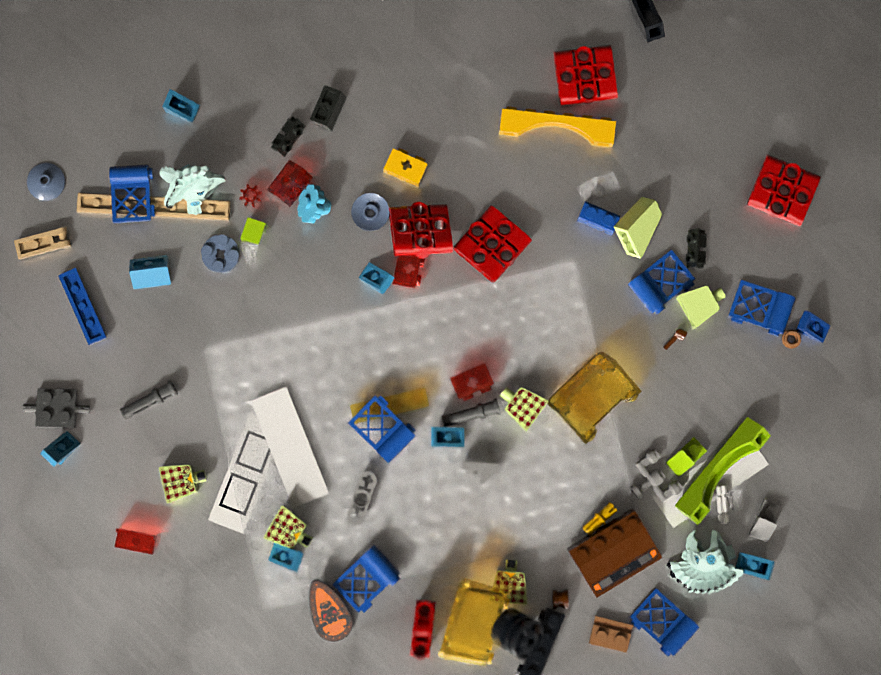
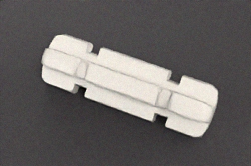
[716,485,729,524]

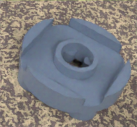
[201,234,240,273]

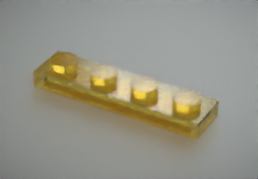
[350,388,429,424]

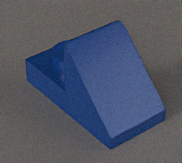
[796,311,831,343]

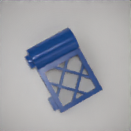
[109,164,155,223]
[628,250,695,314]
[729,280,796,337]
[348,395,416,463]
[332,545,401,613]
[630,589,700,657]

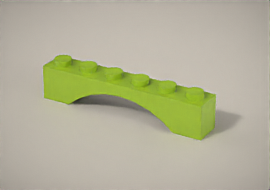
[675,417,771,525]

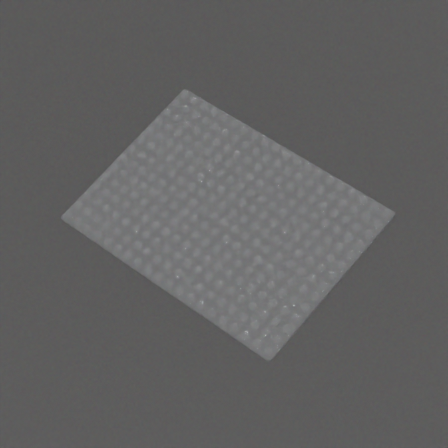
[203,262,636,612]

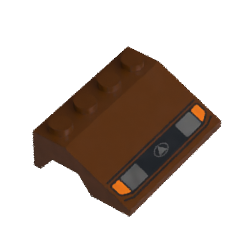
[567,508,663,598]

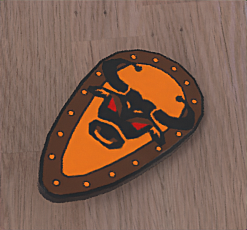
[309,579,353,642]

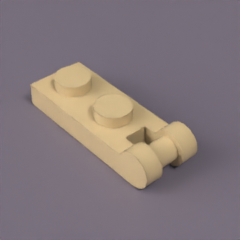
[14,227,71,260]

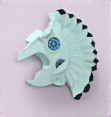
[160,164,226,215]
[667,529,743,594]

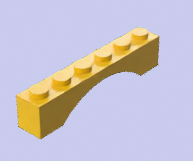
[499,106,616,147]

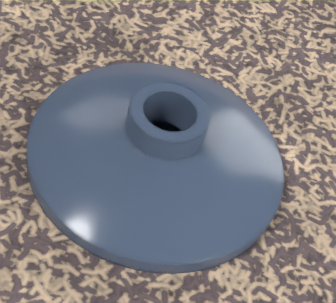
[27,163,65,201]
[351,193,390,231]

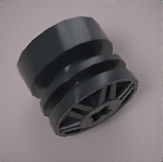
[491,608,544,659]

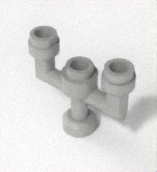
[630,449,683,503]

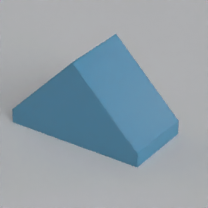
[162,89,200,122]

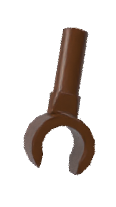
[663,329,687,350]

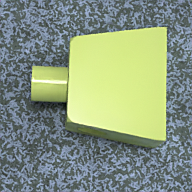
[676,286,726,329]

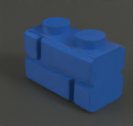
[577,201,621,236]

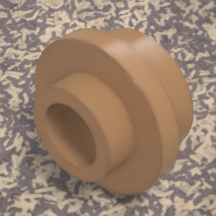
[782,329,801,349]

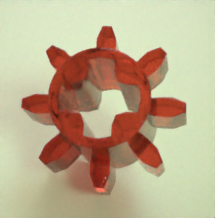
[239,184,263,208]

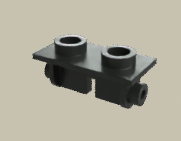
[271,116,305,157]
[686,228,707,268]

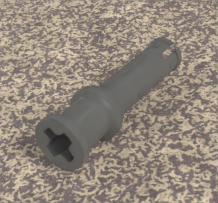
[120,380,178,420]
[441,398,501,427]

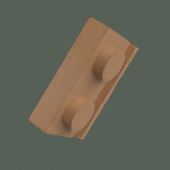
[589,616,633,653]

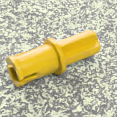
[583,502,618,535]

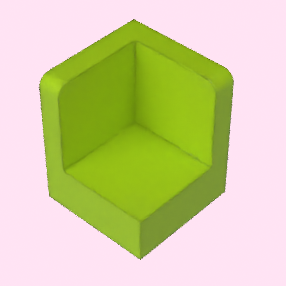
[240,217,267,245]

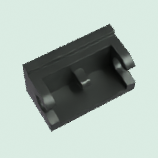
[310,85,347,132]

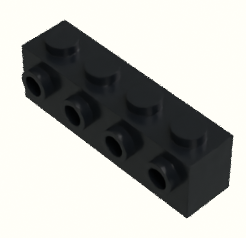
[515,607,565,675]

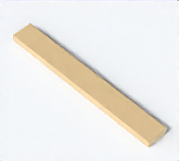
[77,193,230,220]

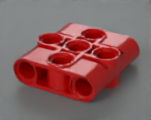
[554,45,618,105]
[747,154,821,226]
[389,202,453,259]
[453,205,532,283]
[410,599,436,659]

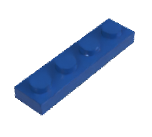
[58,268,107,345]

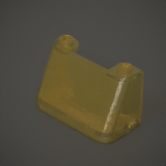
[547,352,642,444]
[438,578,510,667]

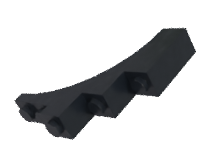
[629,0,665,43]

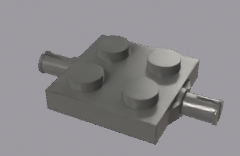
[23,388,90,428]

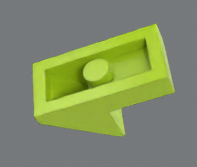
[666,437,707,477]

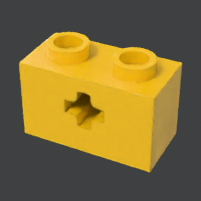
[384,148,428,187]

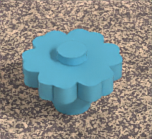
[297,184,331,223]

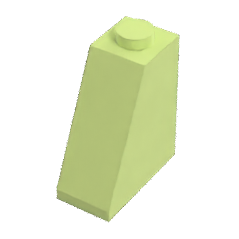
[614,197,662,258]

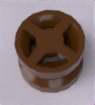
[552,590,569,609]

